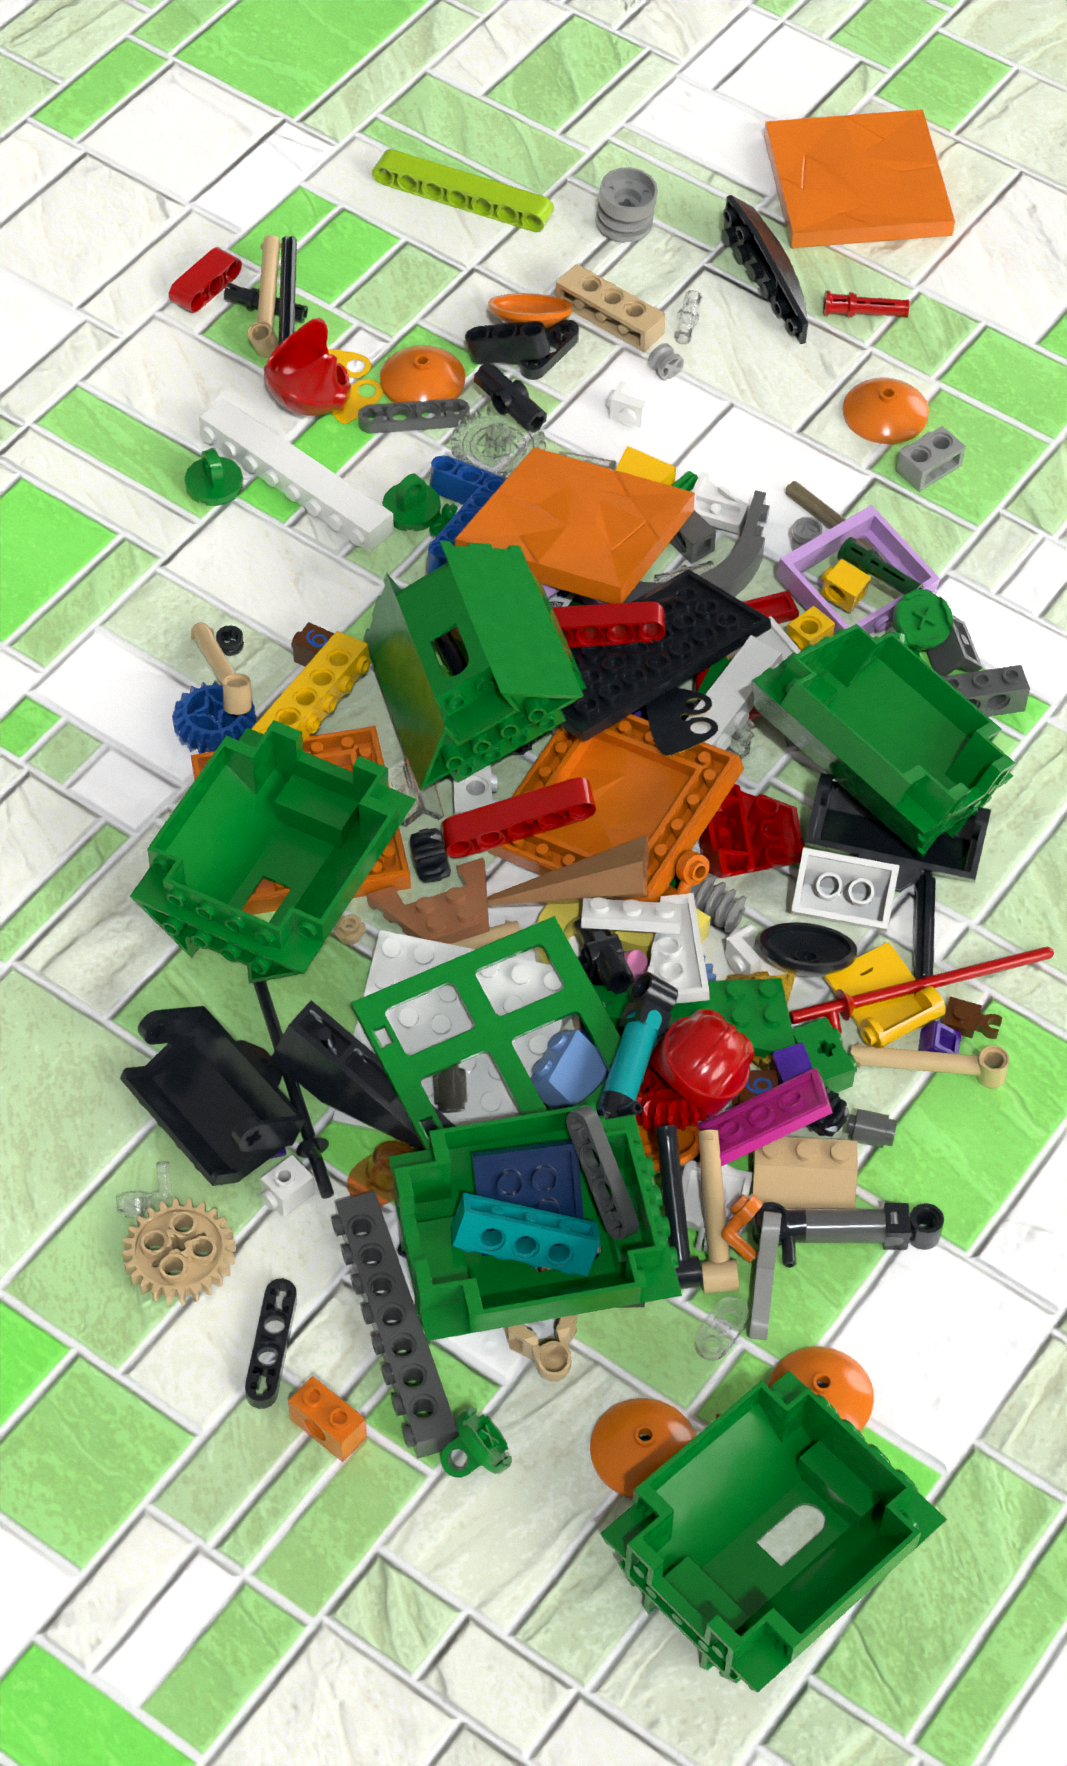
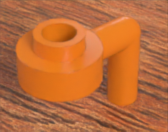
[662,851,709,896]
[721,1194,763,1263]

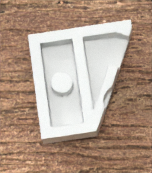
[692,471,748,534]

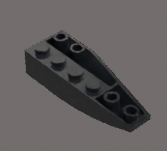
[721,195,808,344]
[270,1000,456,1151]

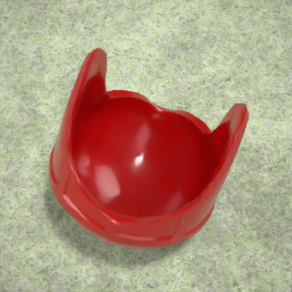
[264,318,352,416]
[648,1009,754,1119]

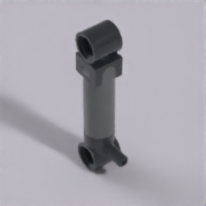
[752,1202,944,1268]

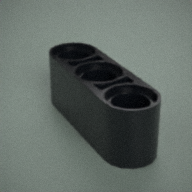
[465,321,550,364]

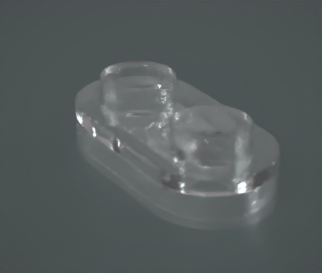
[694,1297,749,1360]

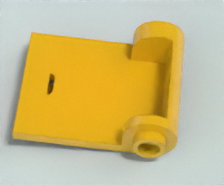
[824,942,946,1048]

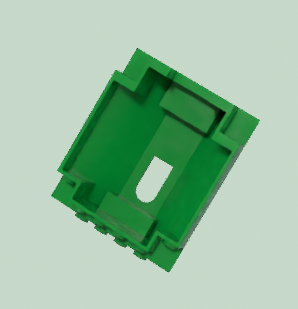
[363,541,586,790]
[752,624,1015,858]
[130,720,417,983]
[388,1103,682,1341]
[600,1370,947,1692]

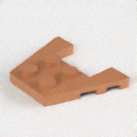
[366,857,490,944]

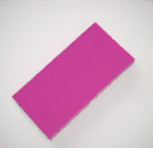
[697,1068,833,1167]

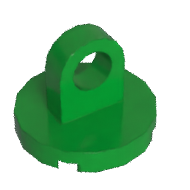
[184,448,243,506]
[382,473,441,531]
[892,589,953,650]
[440,1407,512,1478]

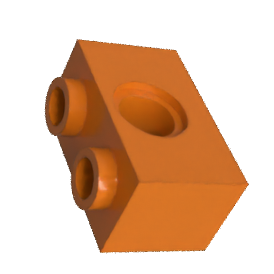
[288,1376,367,1462]

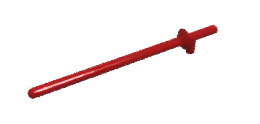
[789,946,1054,1033]

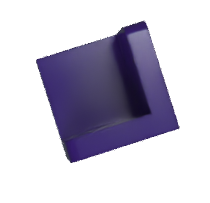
[772,1042,813,1085]

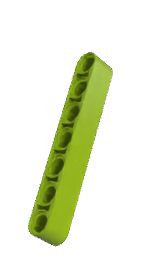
[372,149,554,232]

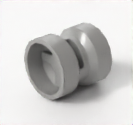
[791,517,823,551]

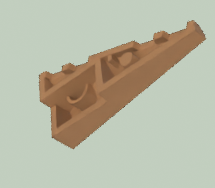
[487,836,649,907]

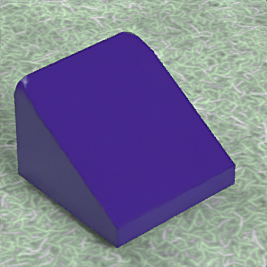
[918,1020,962,1054]

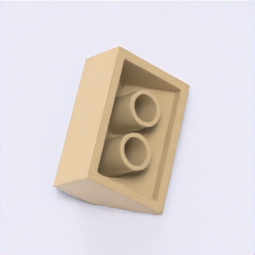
[752,1137,858,1209]

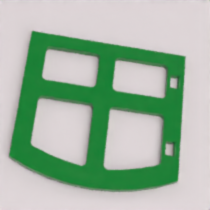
[351,916,644,1150]

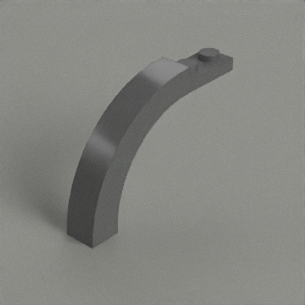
[623,490,770,603]

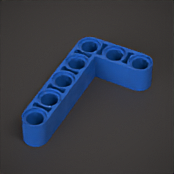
[426,456,506,574]

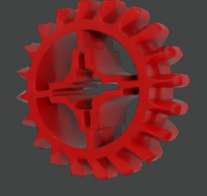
[635,1067,707,1131]

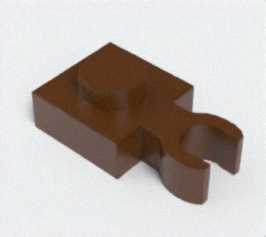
[942,996,1002,1039]

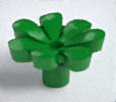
[429,503,458,537]

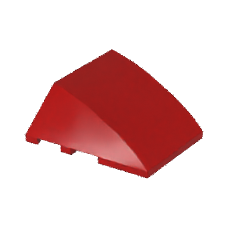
[699,784,804,878]

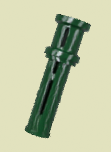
[837,537,924,595]

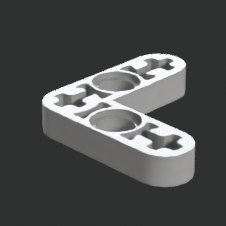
[749,1211,781,1340]

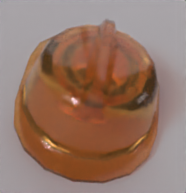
[347,1141,415,1206]

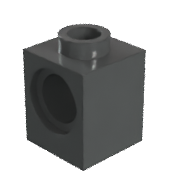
[670,510,716,564]

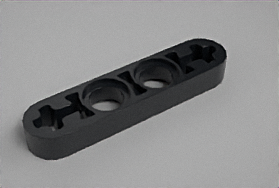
[245,1279,297,1409]

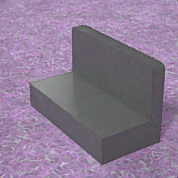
[927,615,983,676]

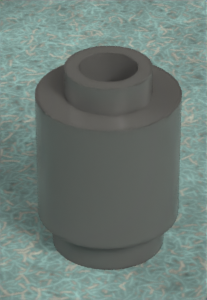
[846,1109,897,1148]

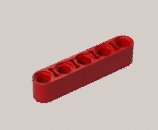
[552,601,665,648]
[441,777,596,858]

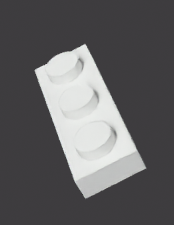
[581,897,682,934]

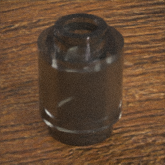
[432,1064,468,1113]

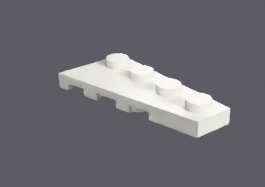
[648,893,709,1003]

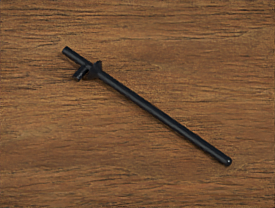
[253,980,334,1199]

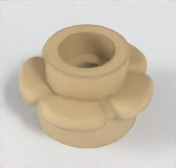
[334,914,366,945]

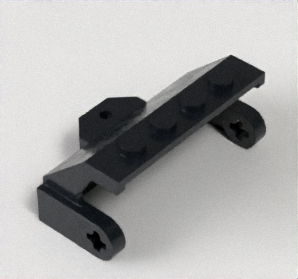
[805,772,991,893]
[120,1006,306,1186]

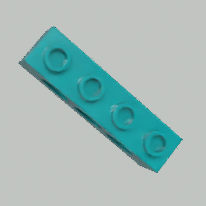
[451,1192,601,1276]

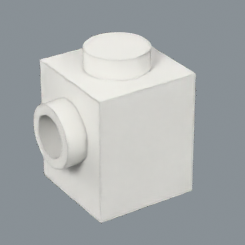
[260,1155,315,1217]

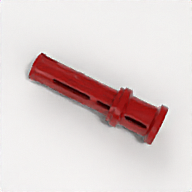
[823,290,910,318]

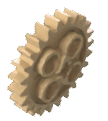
[122,1198,236,1305]

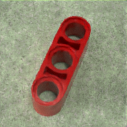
[168,247,242,313]

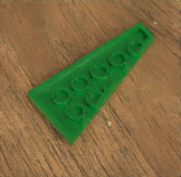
[593,978,795,1058]

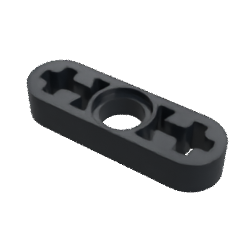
[520,319,579,380]

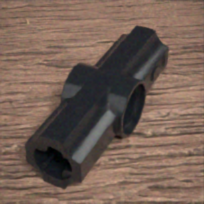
[474,362,547,433]
[575,915,634,994]

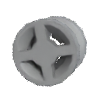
[648,343,684,380]

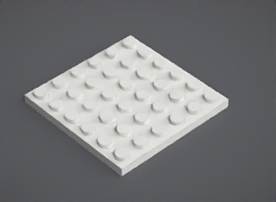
[333,930,564,1134]

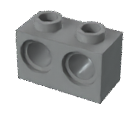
[896,426,966,492]

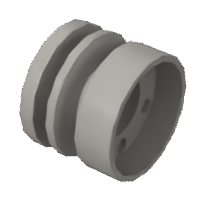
[596,167,658,242]

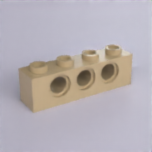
[556,264,666,352]

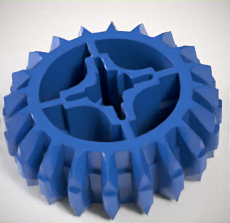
[172,680,257,754]

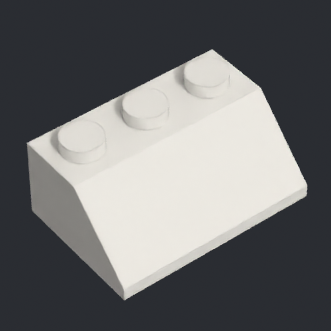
[791,847,900,932]

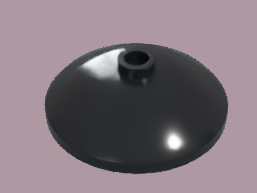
[759,922,857,978]

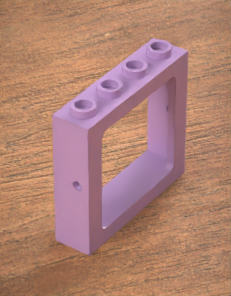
[776,505,940,635]

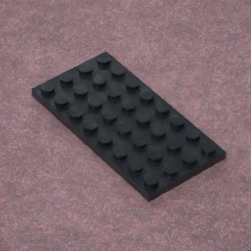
[559,569,771,742]

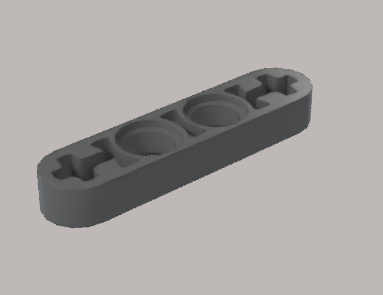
[358,399,470,434]
[566,1106,639,1241]

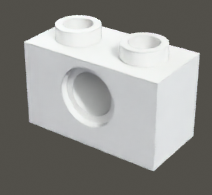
[452,765,498,815]

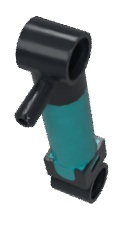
[596,972,678,1119]

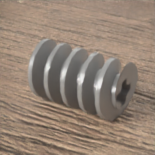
[690,875,747,934]

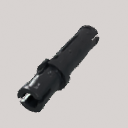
[224,283,308,323]

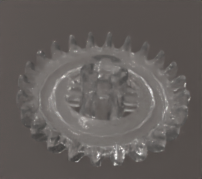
[451,406,546,479]

